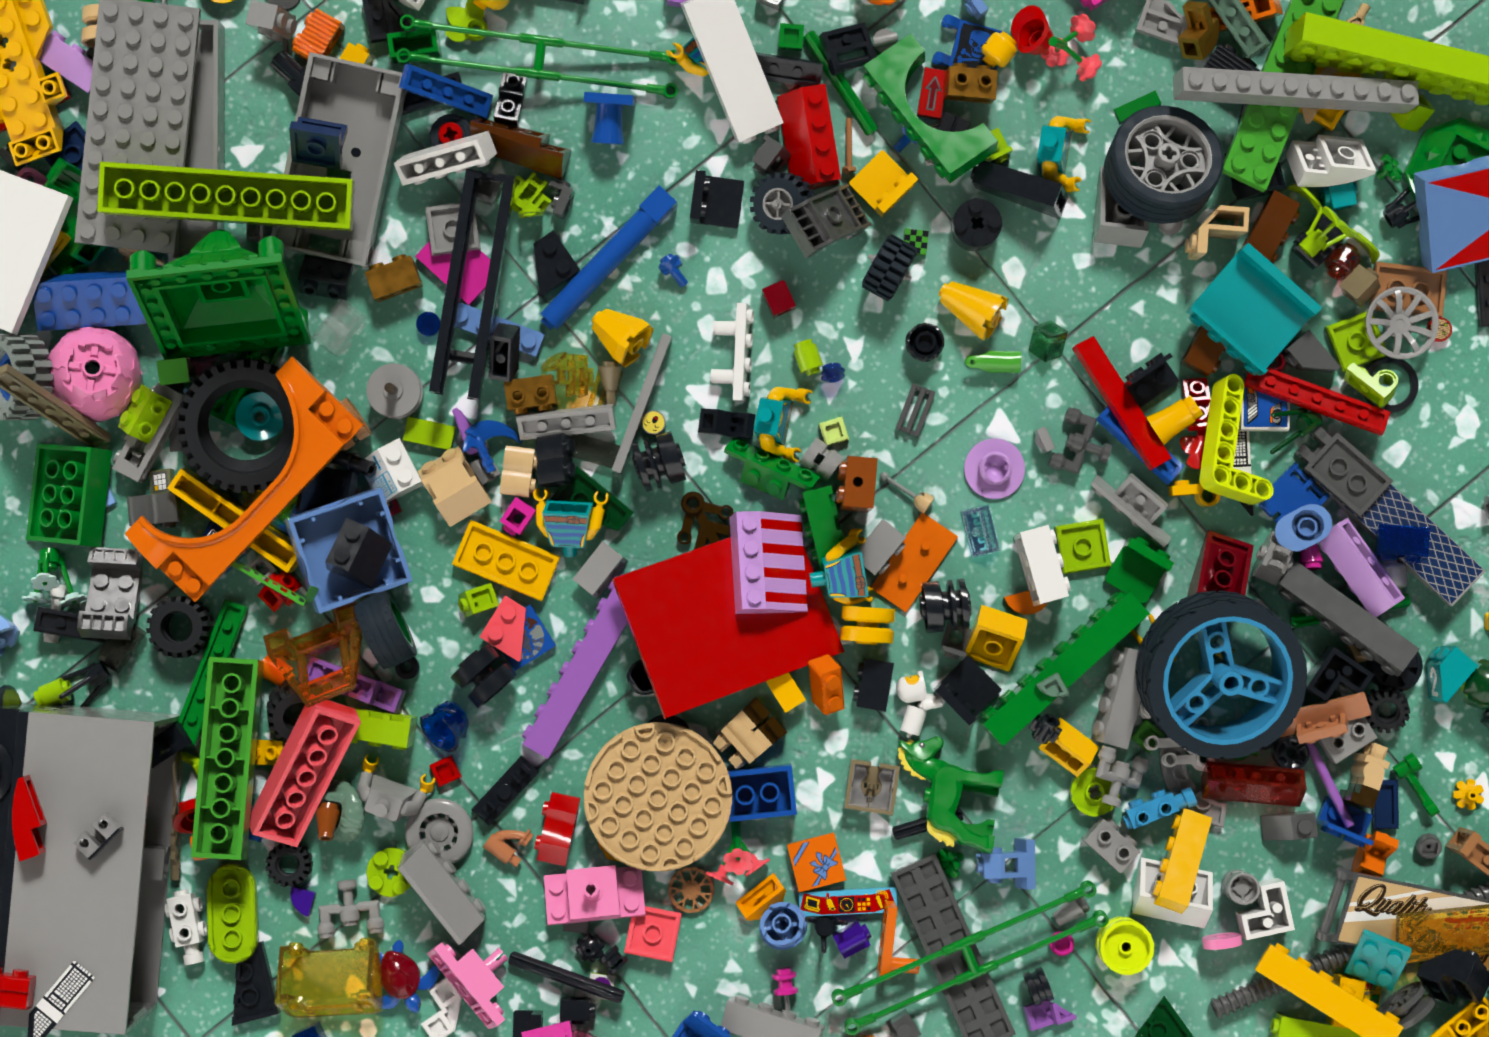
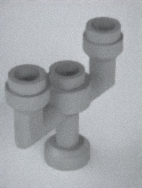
[1095,745,1149,808]
[317,879,384,938]

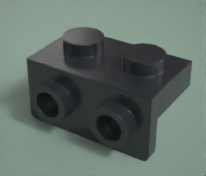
[298,255,353,301]

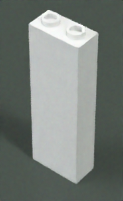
[680,0,783,144]

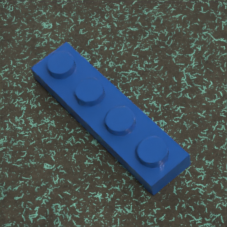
[399,64,493,118]
[1095,405,1184,485]

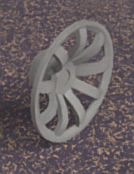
[1365,286,1439,359]

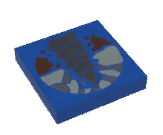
[503,604,557,671]

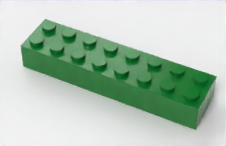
[978,591,1150,746]

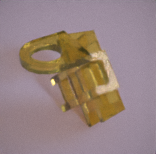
[541,352,594,398]

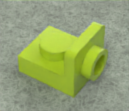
[986,128,1013,165]
[458,583,499,618]

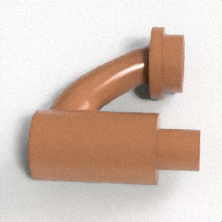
[483,829,534,867]

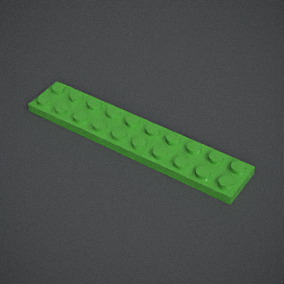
[1222,0,1344,192]

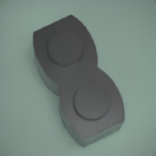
[127,493,182,529]

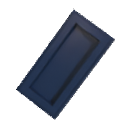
[1372,779,1399,829]

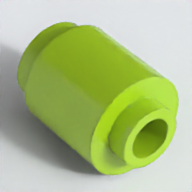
[793,339,824,376]
[34,677,73,706]

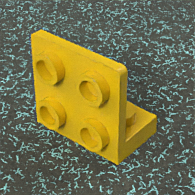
[849,150,918,217]

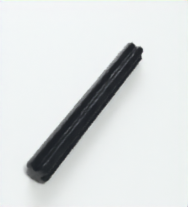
[508,951,625,1004]

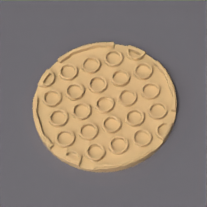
[584,722,732,872]

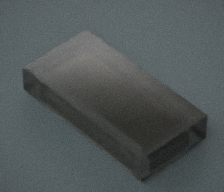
[571,434,620,469]

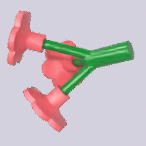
[1040,14,1102,82]
[705,821,770,885]

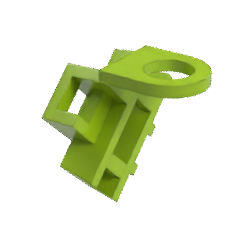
[512,172,552,218]

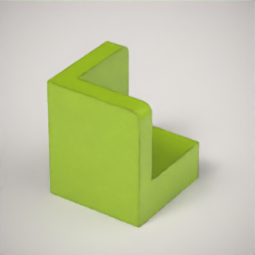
[1390,94,1435,132]

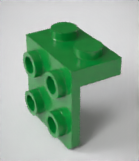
[1104,536,1174,603]

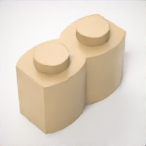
[500,445,538,498]

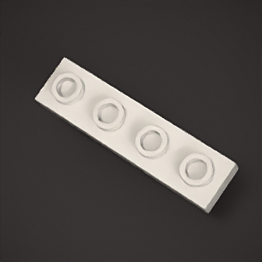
[710,303,754,403]

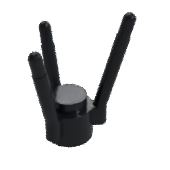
[1383,187,1420,229]
[59,662,111,707]
[805,916,848,954]

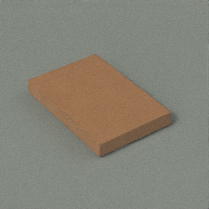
[1369,262,1448,318]

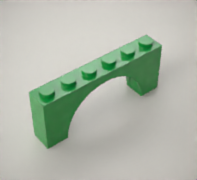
[863,33,998,183]

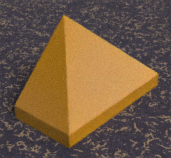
[735,873,786,921]

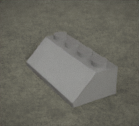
[398,837,486,945]

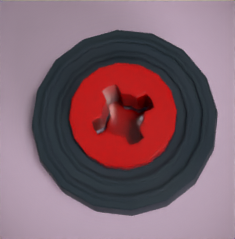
[430,114,470,146]

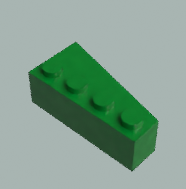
[798,485,844,589]

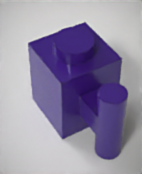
[832,920,872,959]

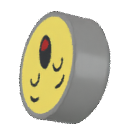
[641,410,666,435]

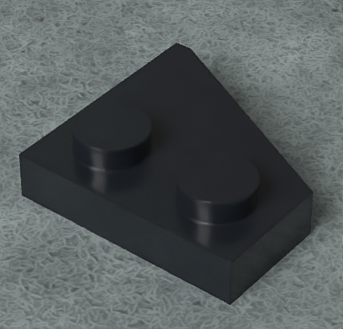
[362,0,416,43]
[533,230,580,297]

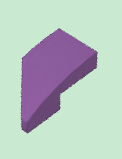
[1023,1000,1077,1031]

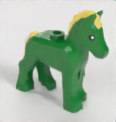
[897,736,1004,854]

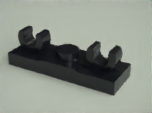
[471,755,540,826]

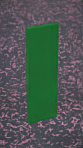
[1114,90,1161,122]

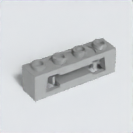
[112,382,185,483]

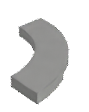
[1159,747,1227,828]

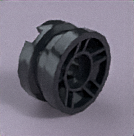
[1271,736,1310,771]
[1023,967,1054,1006]

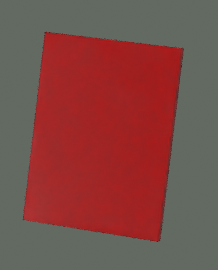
[612,537,845,719]

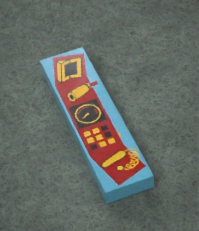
[798,887,898,917]

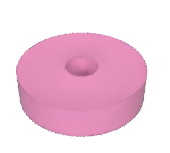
[1202,932,1243,950]

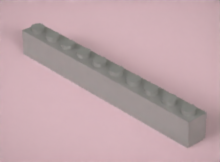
[1173,67,1419,114]

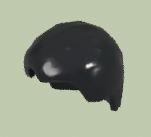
[626,659,654,695]

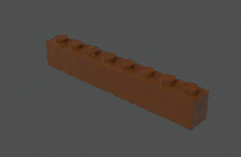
[1180,190,1300,377]

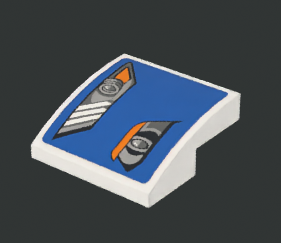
[1239,379,1290,432]

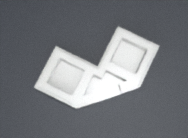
[421,977,462,1037]

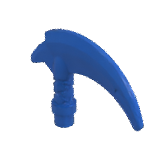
[462,420,523,474]

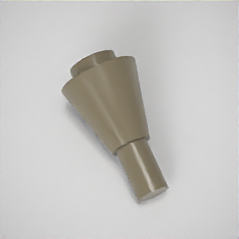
[598,361,622,406]

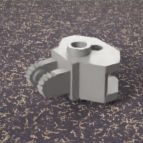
[1252,531,1294,586]

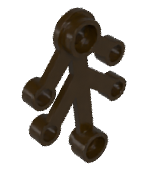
[677,492,734,550]

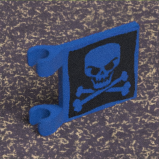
[932,14,1007,70]

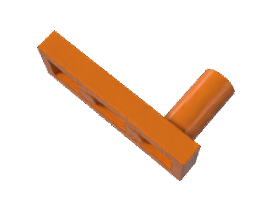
[877,901,920,980]

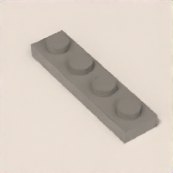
[516,404,617,441]

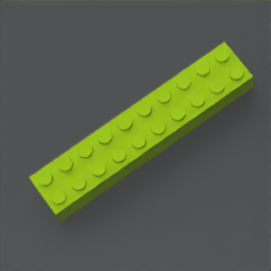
[1283,12,1489,106]
[97,161,355,231]

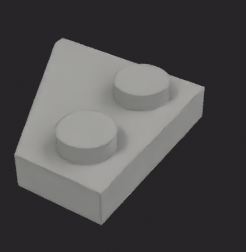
[1135,0,1188,47]

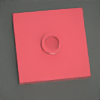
[624,906,682,962]

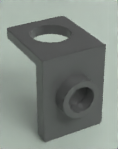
[939,622,971,660]

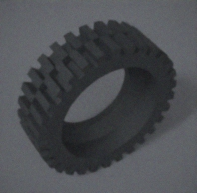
[177,358,294,493]

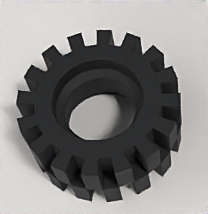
[1365,685,1410,733]
[265,843,313,887]

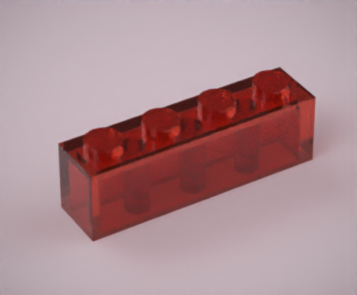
[1201,761,1307,807]

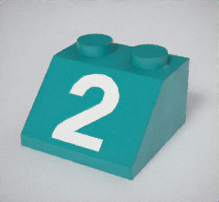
[1425,645,1478,703]

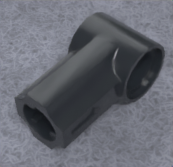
[270,50,306,96]

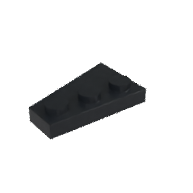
[231,941,281,1026]

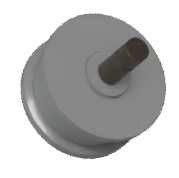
[366,363,423,419]

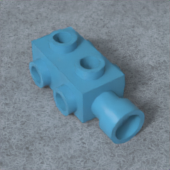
[1122,787,1198,830]

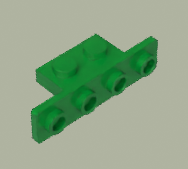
[724,438,820,501]

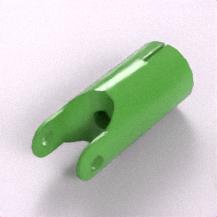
[965,351,1021,373]

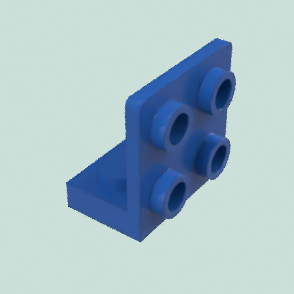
[1316,796,1374,847]

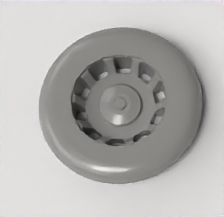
[405,798,473,864]

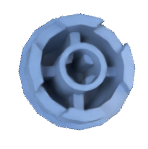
[759,902,807,950]

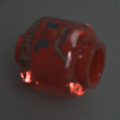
[1324,243,1361,280]

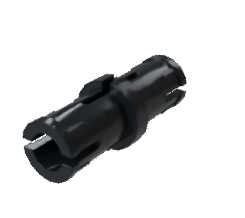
[330,450,377,477]

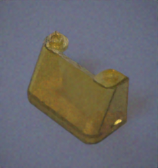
[275,938,383,1018]

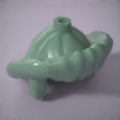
[313,780,365,843]

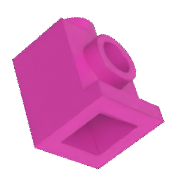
[500,497,536,536]

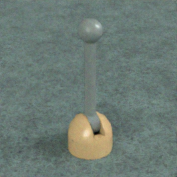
[880,472,934,514]

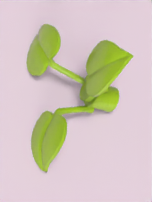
[1286,184,1380,264]

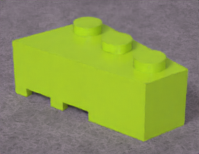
[348,706,418,750]

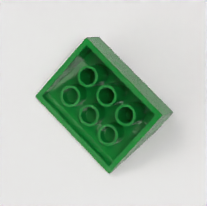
[26,443,112,547]

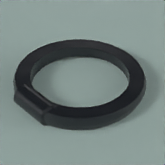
[1364,356,1419,413]

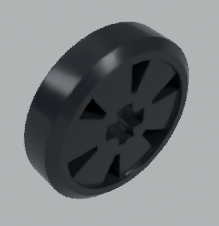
[1367,651,1423,692]

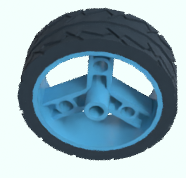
[1135,591,1307,759]

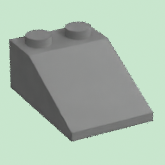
[1094,166,1149,248]

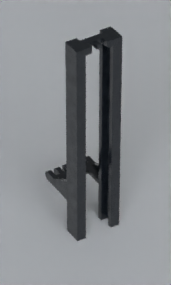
[429,169,517,401]

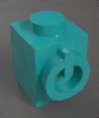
[1319,181,1358,211]

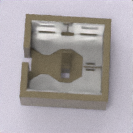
[843,758,900,815]

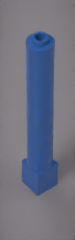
[540,185,677,330]

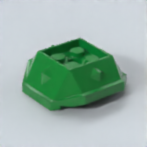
[1402,117,1489,201]

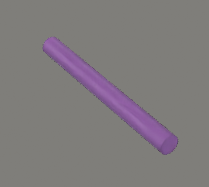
[1306,743,1355,828]

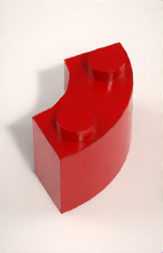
[534,792,581,866]

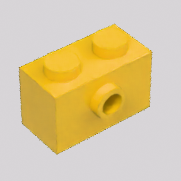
[1038,717,1099,777]

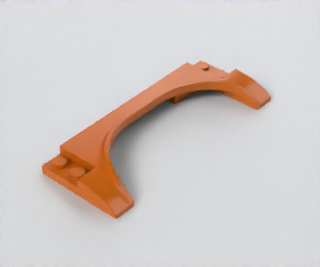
[125,356,365,602]

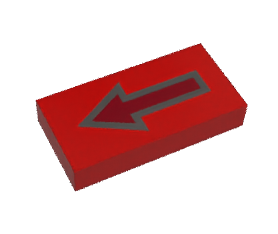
[917,67,946,120]

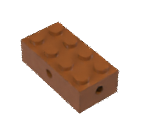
[835,456,878,513]

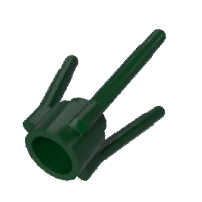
[1270,408,1322,454]

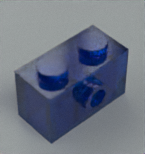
[1375,524,1430,563]

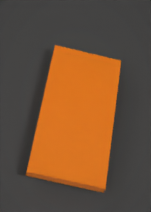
[871,513,958,612]

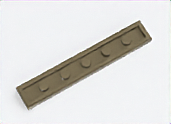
[0,364,111,448]

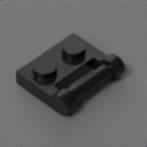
[819,22,877,76]

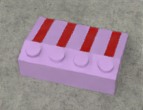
[729,511,808,614]

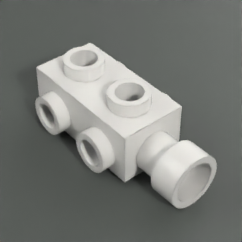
[165,889,207,965]

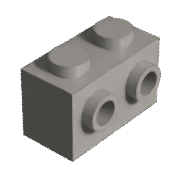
[245,0,297,42]
[860,519,906,576]
[1317,717,1378,764]
[1081,817,1140,874]

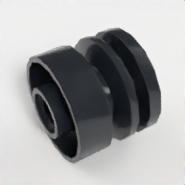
[631,431,687,492]
[919,579,971,633]

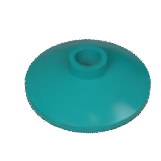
[235,392,283,440]

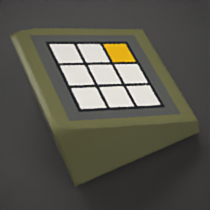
[149,469,175,495]

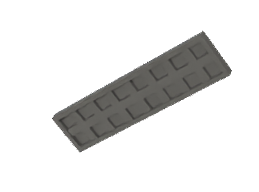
[890,853,1016,1037]

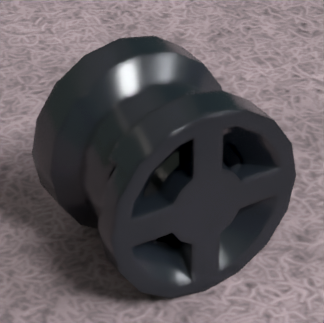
[597,944,628,976]

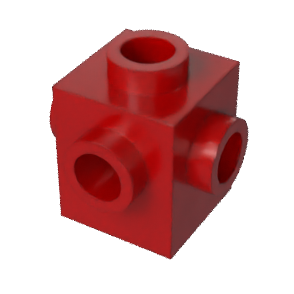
[257,570,302,613]

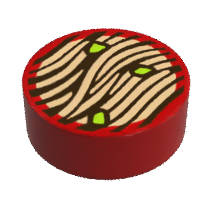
[1426,317,1452,342]

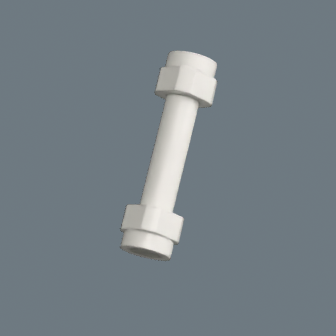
[43,584,67,643]

